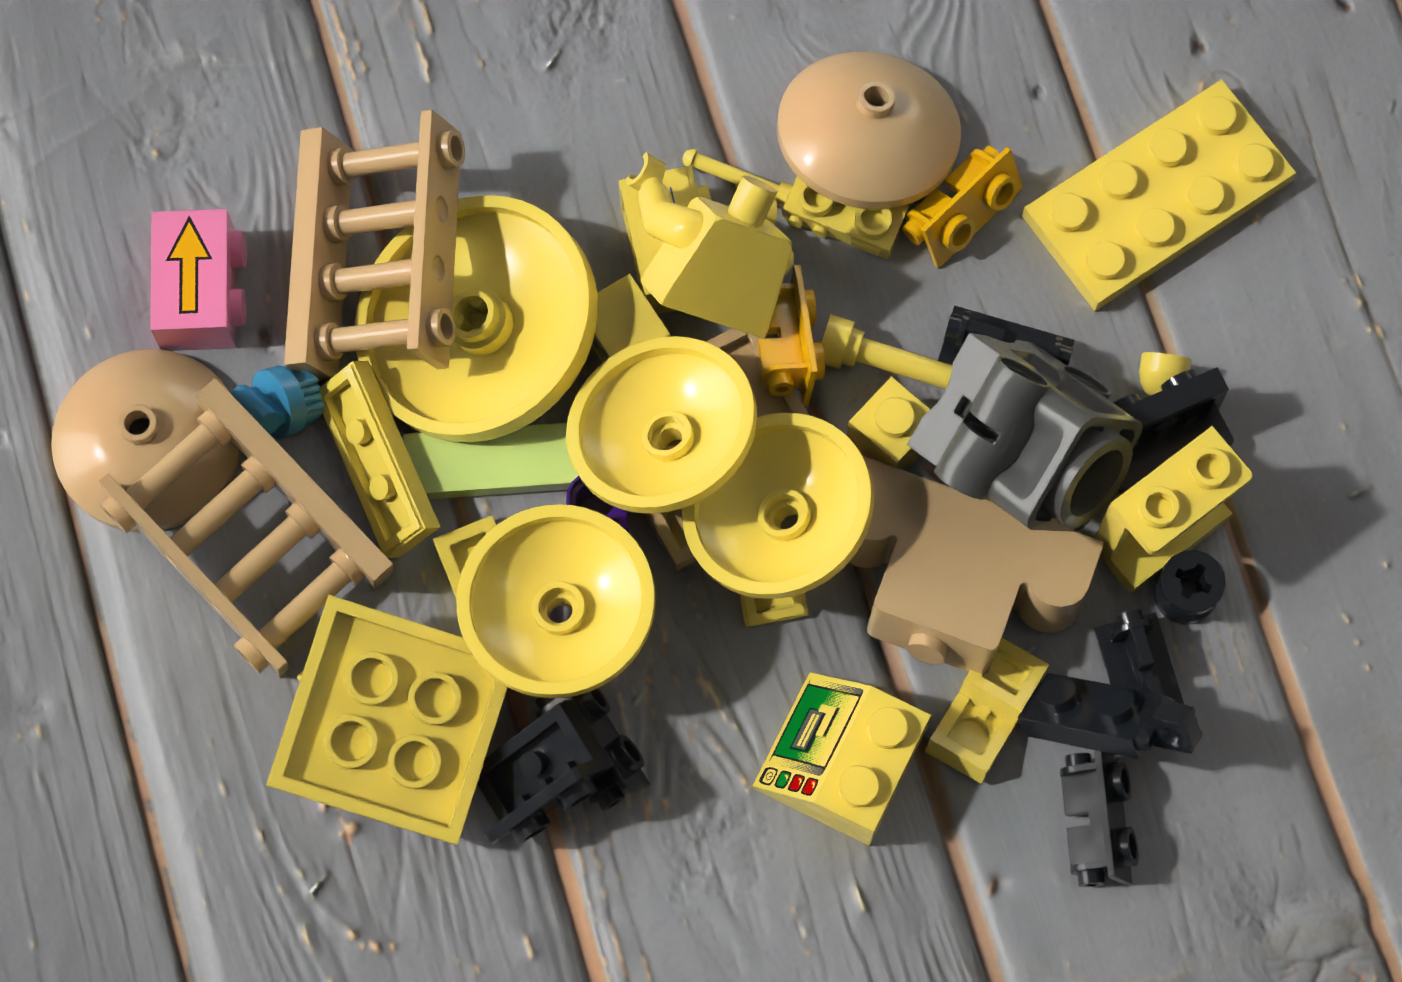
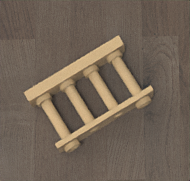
[284,109,465,384]
[98,378,393,678]

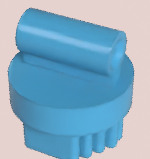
[231,365,325,439]

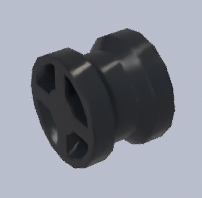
[1154,550,1226,625]

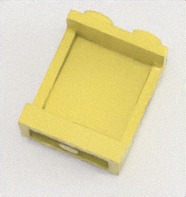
[1095,426,1253,595]

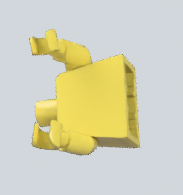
[625,152,794,339]

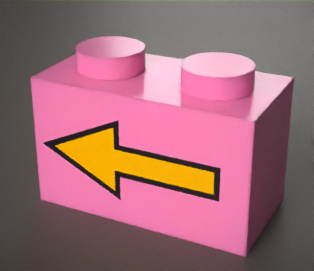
[150,209,247,351]

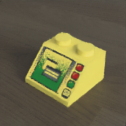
[752,672,931,846]

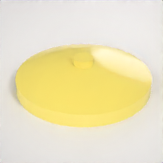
[355,195,598,442]

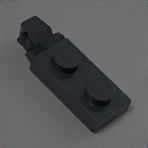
[1017,673,1203,759]

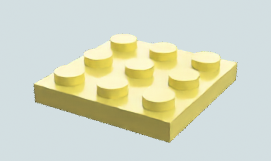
[266,595,507,845]

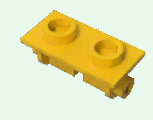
[902,145,1023,269]
[756,265,825,405]

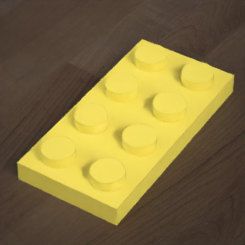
[1022,79,1296,312]

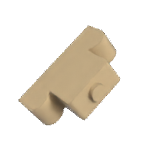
[849,456,1104,675]

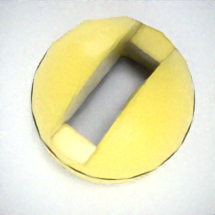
[1139,352,1192,396]

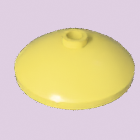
[566,336,757,513]
[682,413,874,599]
[456,504,656,698]

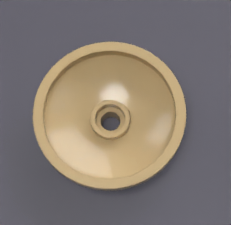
[777,51,961,209]
[51,349,241,532]

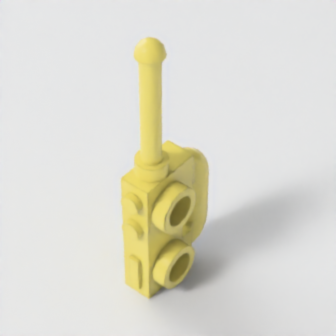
[682,149,909,260]

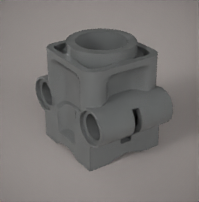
[907,333,1143,532]

